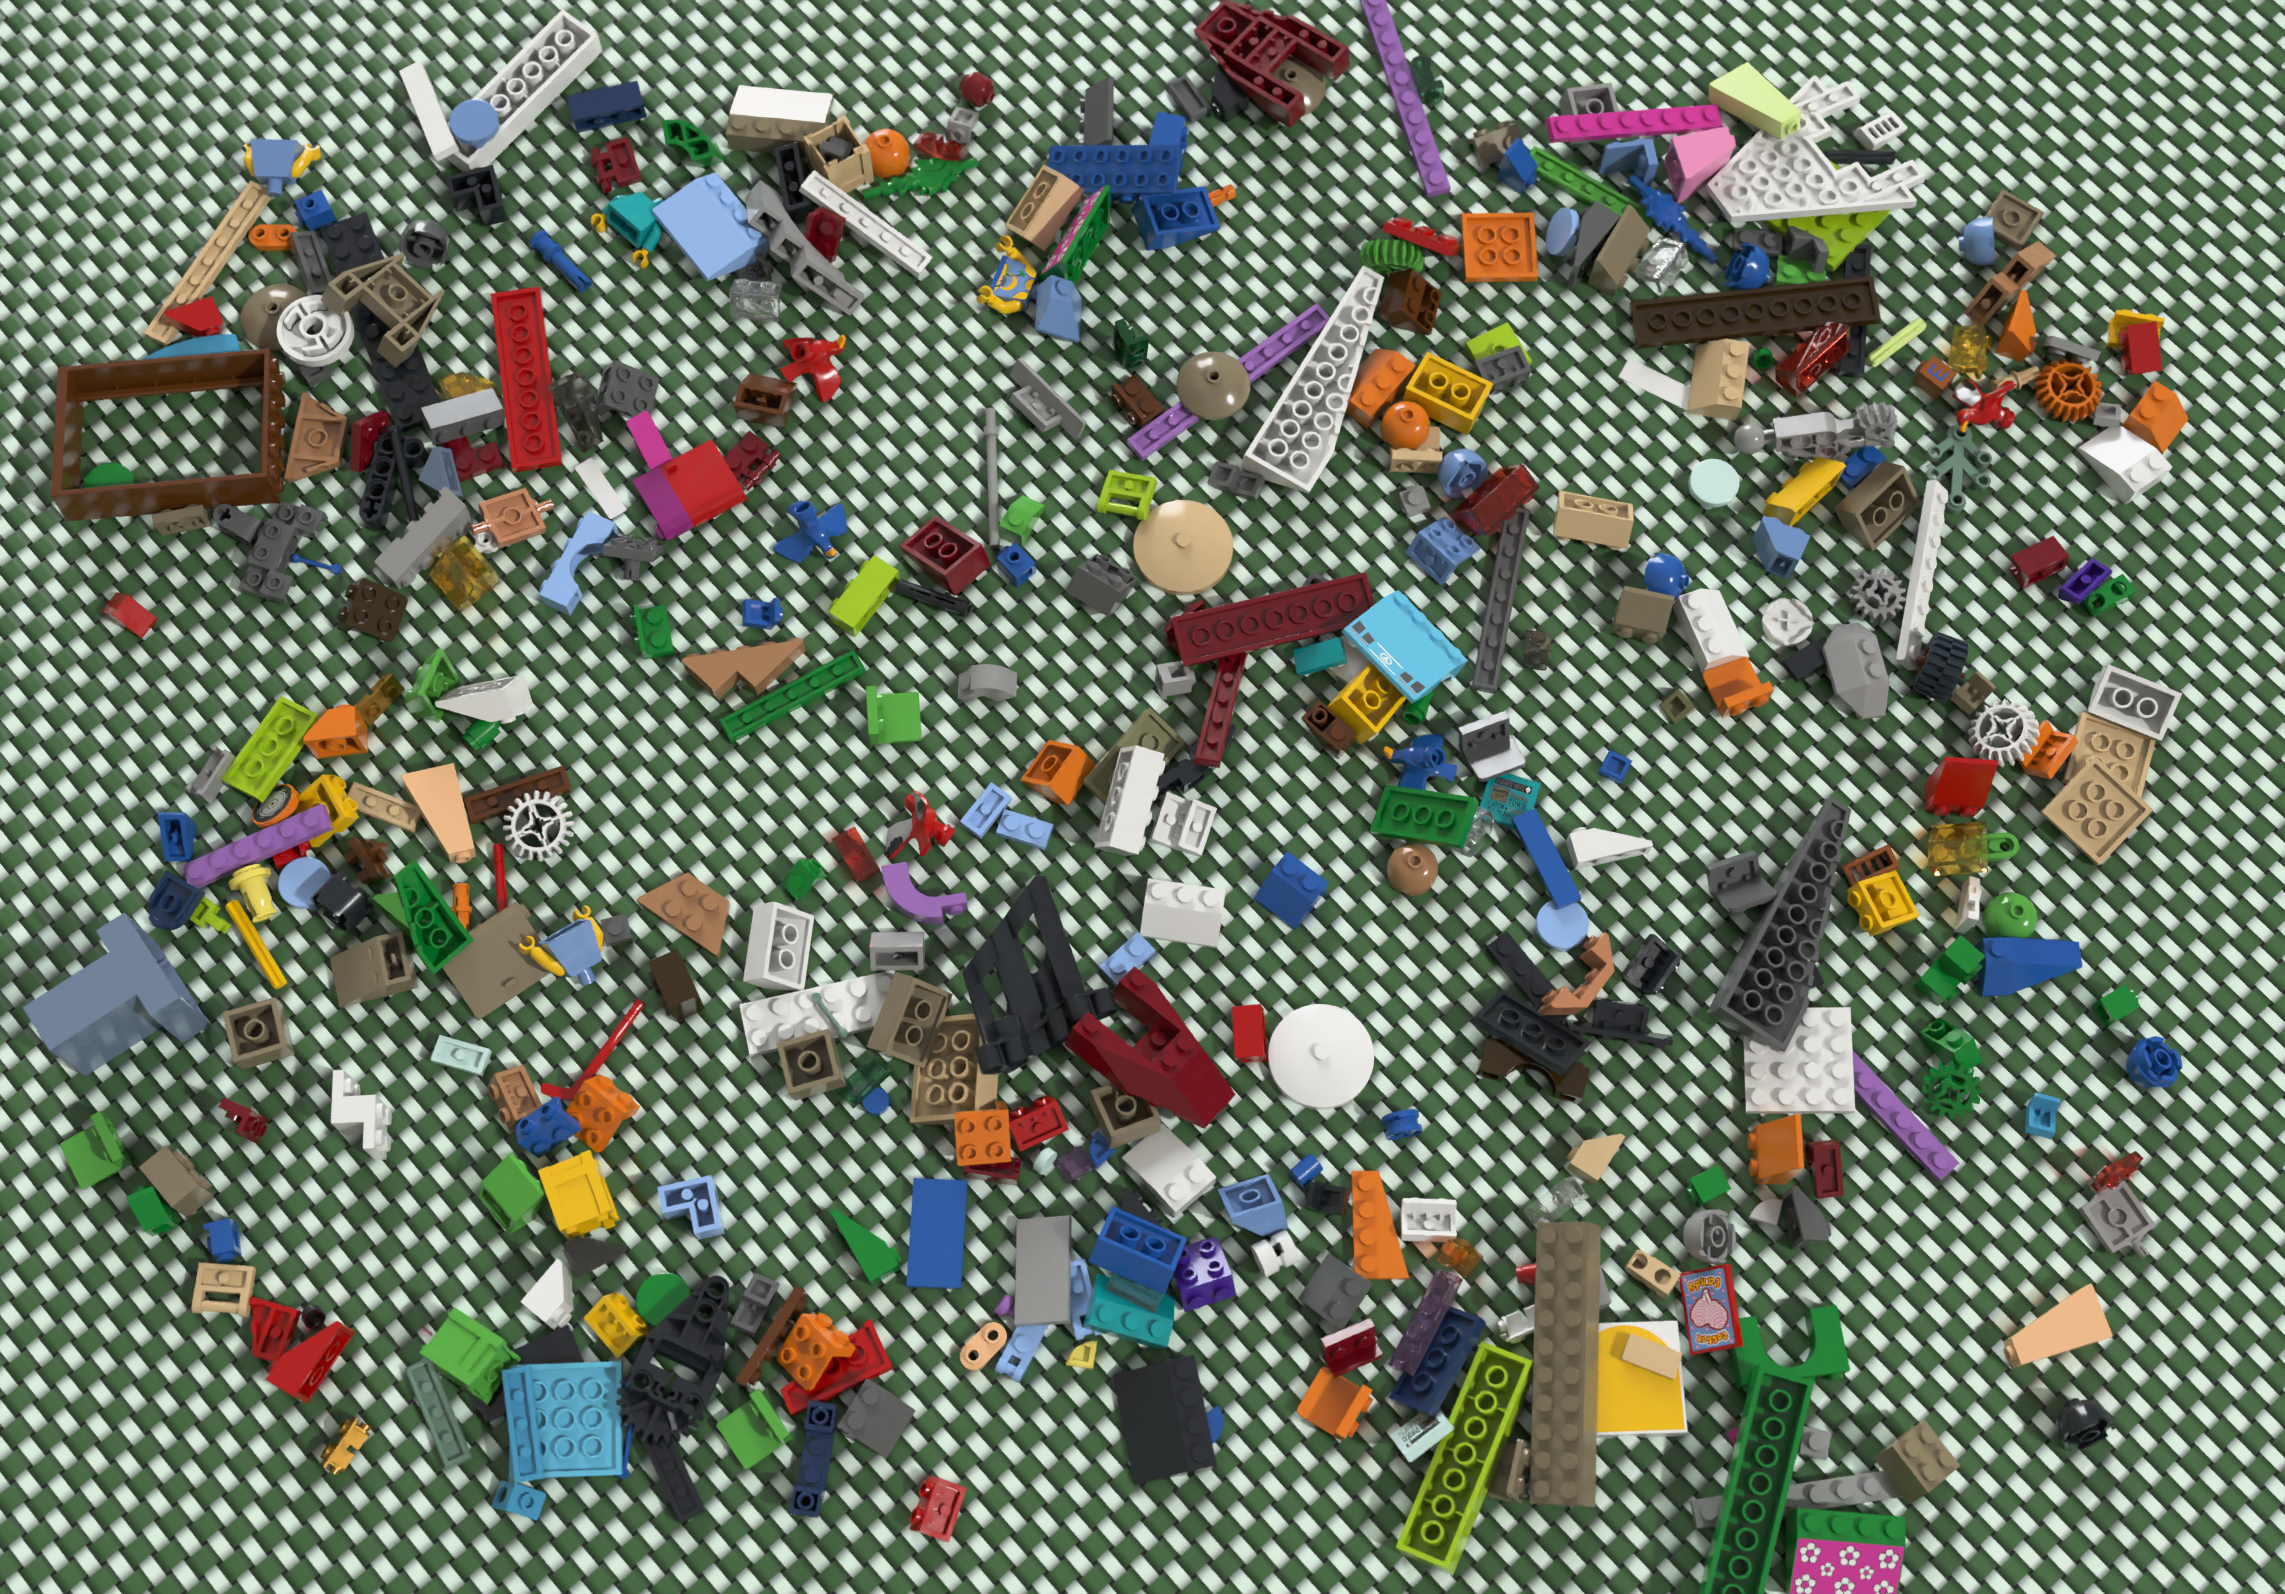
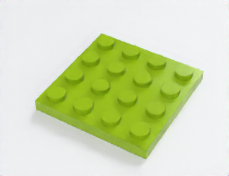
[1760,160,1893,272]

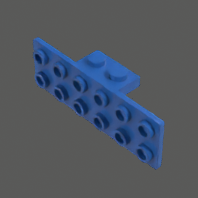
[1048,145,1182,204]

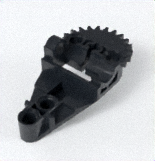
[616,1275,729,1445]

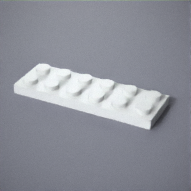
[739,970,895,1057]

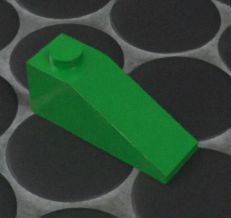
[830,1209,901,1286]

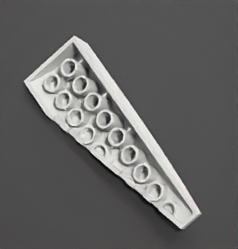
[1241,265,1384,494]

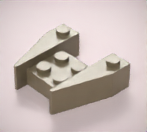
[321,254,444,368]

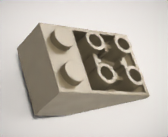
[330,930,419,1008]

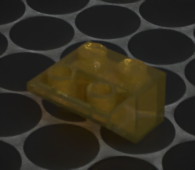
[429,535,501,613]

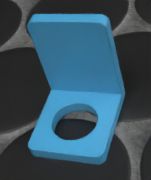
[491,1480,546,1520]

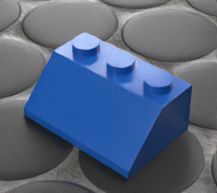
[1088,1206,1187,1294]

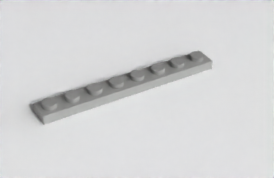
[1690,1471,1903,1529]

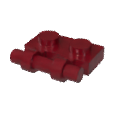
[590,137,642,193]
[723,430,781,491]

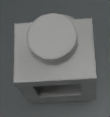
[1154,661,1195,700]

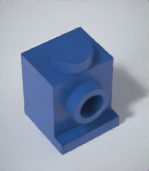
[203,1218,242,1263]

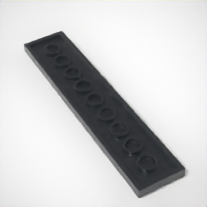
[320,212,440,433]

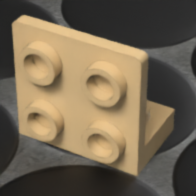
[1390,426,1442,473]

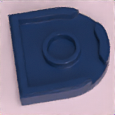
[148,870,206,931]

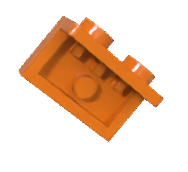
[2017,721,2078,780]

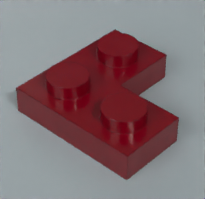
[350,410,390,472]
[442,436,505,482]

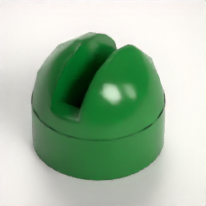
[1753,348,1773,369]

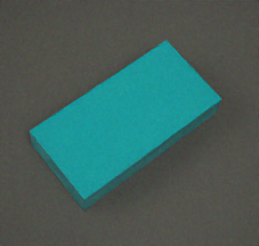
[1293,637,1347,676]

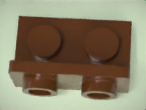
[1111,374,1165,429]

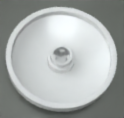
[1268,1004,1374,1110]

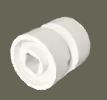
[1250,1230,1300,1277]

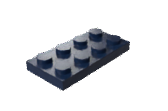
[1389,1303,1486,1419]

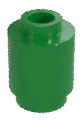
[461,719,501,752]

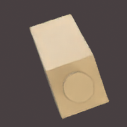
[1566,1134,1625,1186]

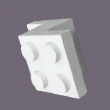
[331,1070,392,1160]

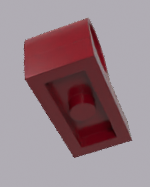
[1805,1139,1844,1199]

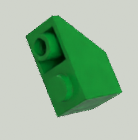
[1919,1018,1982,1071]
[126,1185,179,1237]

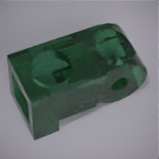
[1410,55,1444,104]

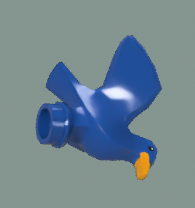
[773,500,847,563]
[1383,734,1457,790]

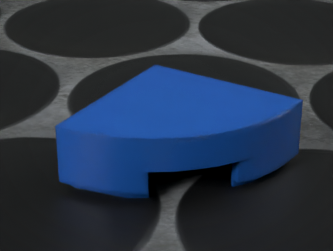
[1090,1131,1116,1170]
[1206,1405,1223,1444]

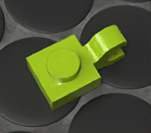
[190,895,232,934]

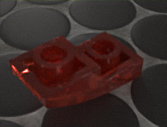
[913,131,968,161]

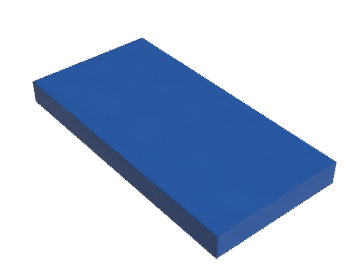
[906,1178,968,1290]

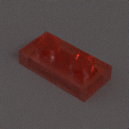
[832,826,880,884]
[2091,1151,2143,1193]

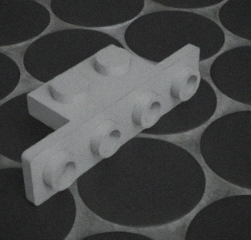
[1010,358,1086,440]

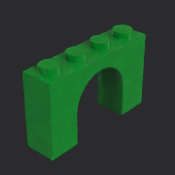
[1729,1305,1850,1392]

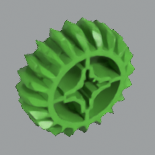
[1359,239,1425,275]

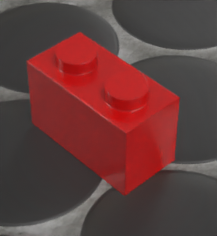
[2118,321,2162,376]

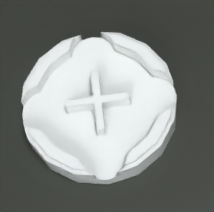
[1761,598,1813,647]

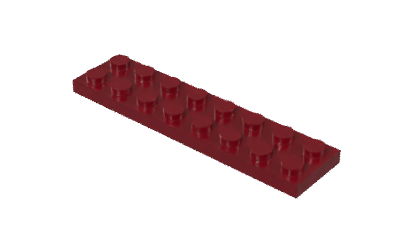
[1170,572,1375,667]

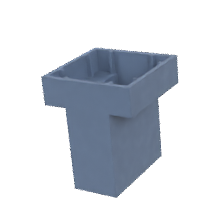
[23,912,210,1077]

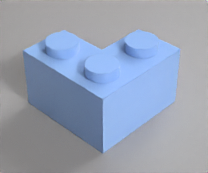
[658,1175,725,1240]

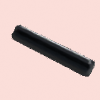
[1824,149,1895,165]

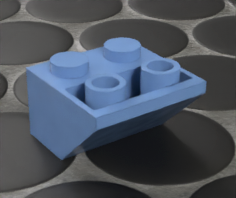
[1752,516,1810,580]

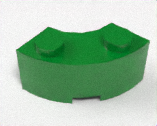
[661,119,725,168]

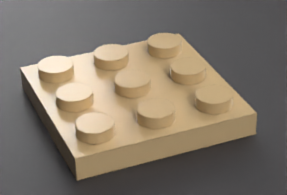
[2062,711,2156,798]
[2040,756,2153,866]

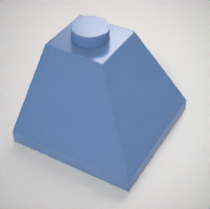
[1035,275,1082,343]
[1218,1174,1288,1236]

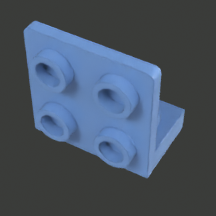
[1598,139,1658,187]
[1405,516,1480,585]

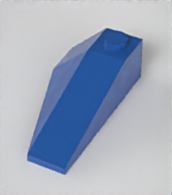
[1974,937,2083,997]

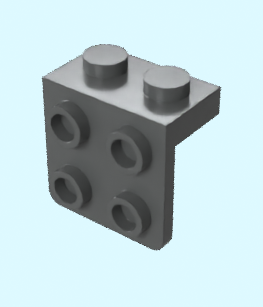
[1458,711,1526,782]
[1705,850,1777,913]

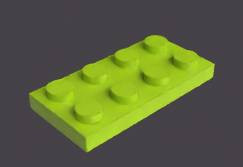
[221,696,321,803]

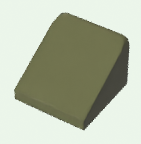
[1659,689,1698,724]

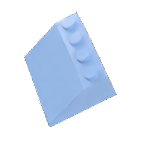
[651,172,769,281]

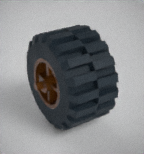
[1913,632,1968,702]

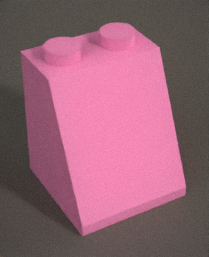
[1664,126,1736,203]

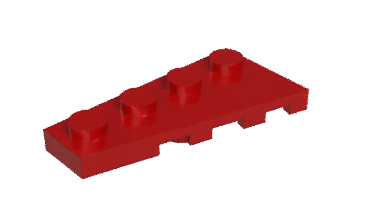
[780,1318,893,1417]

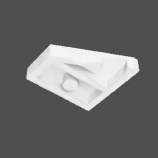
[1954,876,1982,934]

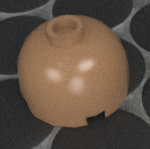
[1386,843,1438,896]

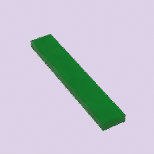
[719,649,866,743]

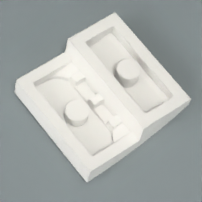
[1149,792,1217,856]

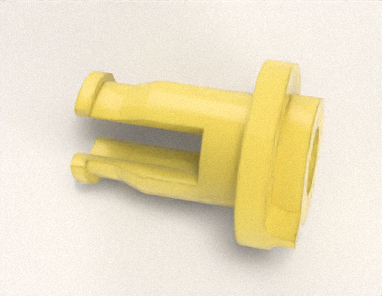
[228,864,278,923]

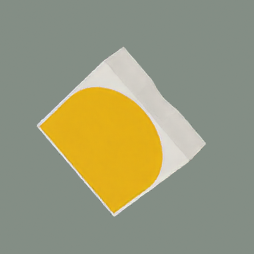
[1597,1321,1688,1439]

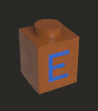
[1913,356,1957,400]

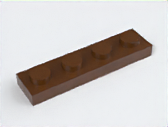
[464,765,572,824]
[736,1286,808,1390]

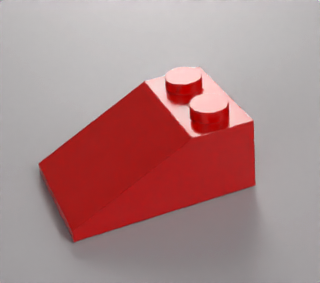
[1925,757,1998,817]
[266,1321,355,1404]

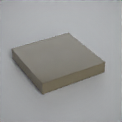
[1984,189,2045,252]

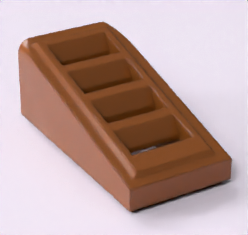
[1841,844,1901,887]

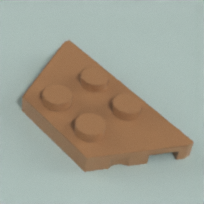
[284,392,349,483]
[637,873,730,958]

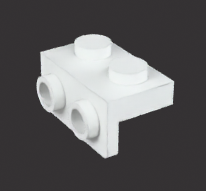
[1400,1197,1457,1243]

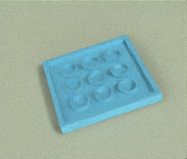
[509,1361,623,1479]

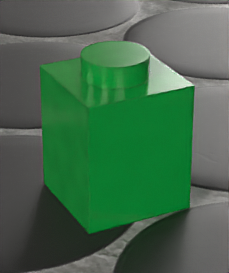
[2092,984,2141,1028]
[1685,1165,1731,1208]

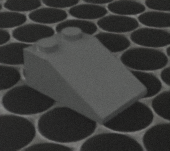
[1567,200,1620,291]

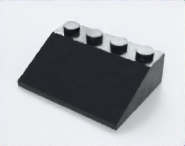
[1113,1355,1217,1486]

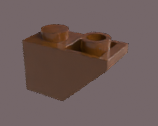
[1301,700,1357,759]

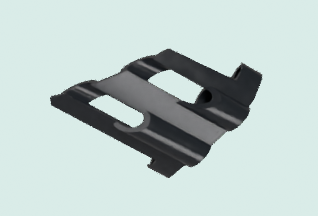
[962,875,1118,1075]

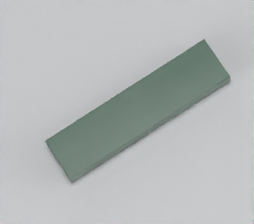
[405,1359,473,1470]

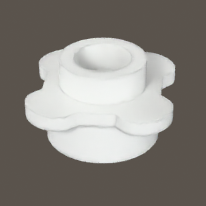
[473,531,498,553]

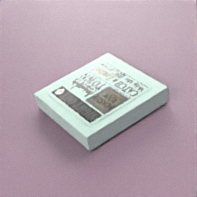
[1390,1410,1454,1463]

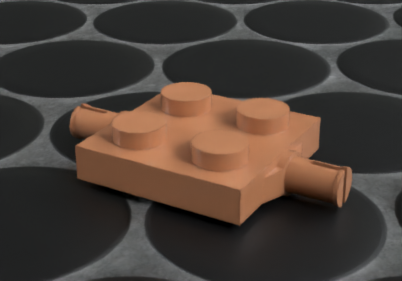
[470,488,554,548]

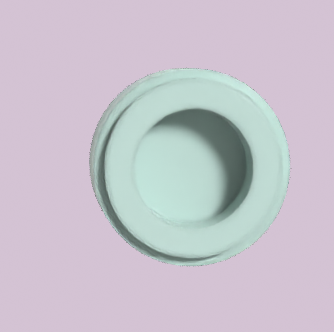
[1033,1147,1057,1175]

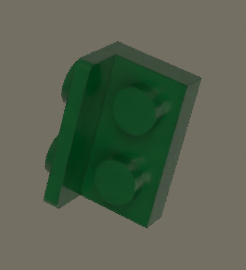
[1112,318,1149,370]

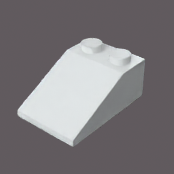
[2077,425,2172,505]
[435,675,533,724]
[1122,1123,1216,1218]

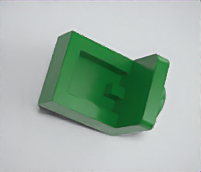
[780,859,827,901]

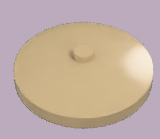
[1133,500,1233,596]

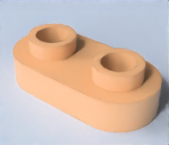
[960,1322,1007,1371]

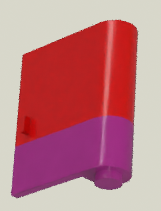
[632,439,747,542]

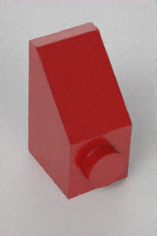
[163,296,224,338]

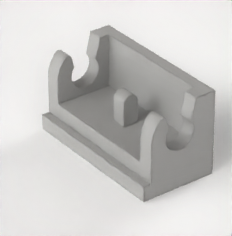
[185,744,235,805]

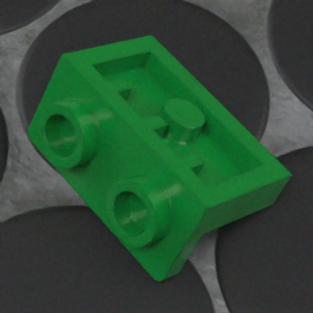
[630,604,675,660]

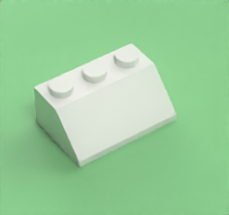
[1673,588,1749,674]
[2088,665,2182,741]
[1140,878,1226,948]
[743,902,814,991]

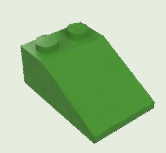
[405,648,459,723]

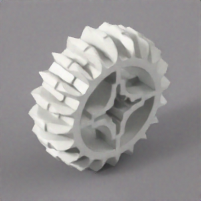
[1968,699,2040,767]
[503,791,575,861]

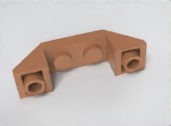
[1538,932,1615,1015]

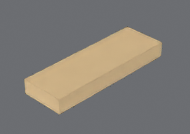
[347,782,422,834]

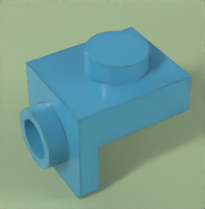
[2025,1093,2061,1140]

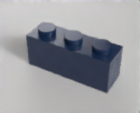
[567,80,647,133]

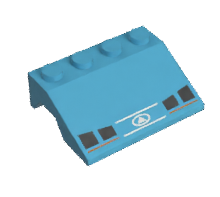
[1342,590,1468,703]

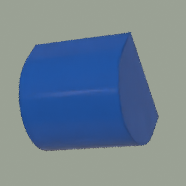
[1288,1153,1323,1188]

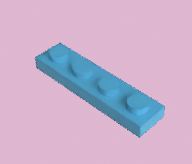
[502,1366,545,1483]

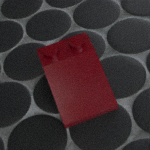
[899,515,991,596]

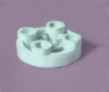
[1688,459,1739,509]

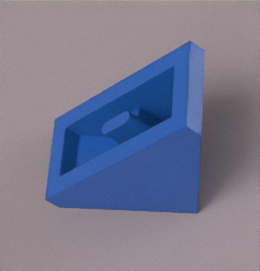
[158,812,196,861]

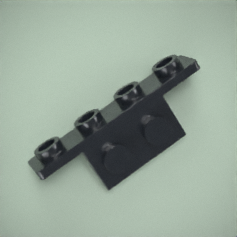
[1565,997,1673,1048]

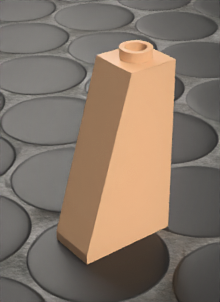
[402,763,476,863]
[2003,1284,2113,1368]

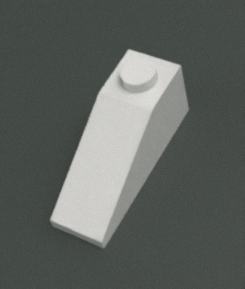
[1566,827,1653,870]

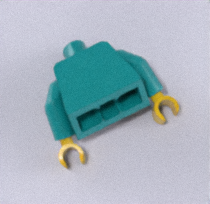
[591,192,664,268]

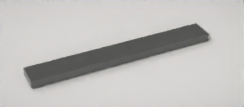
[1471,505,1530,694]

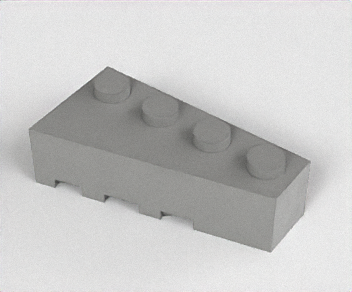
[374,486,473,590]

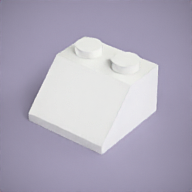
[521,1258,573,1331]

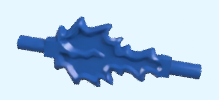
[1628,174,1718,265]

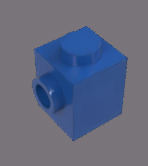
[295,190,337,231]
[997,542,1036,588]

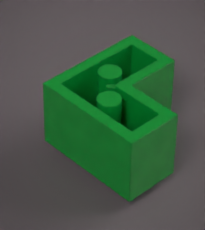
[1913,935,1985,1006]

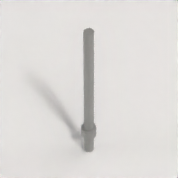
[983,408,1000,548]

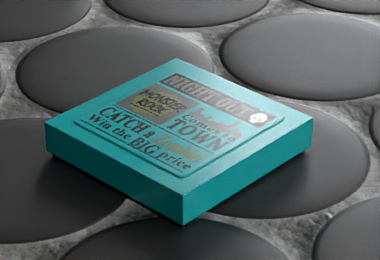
[1476,773,1541,829]

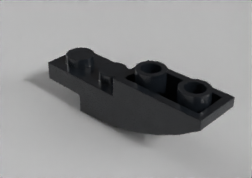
[1156,723,1236,799]

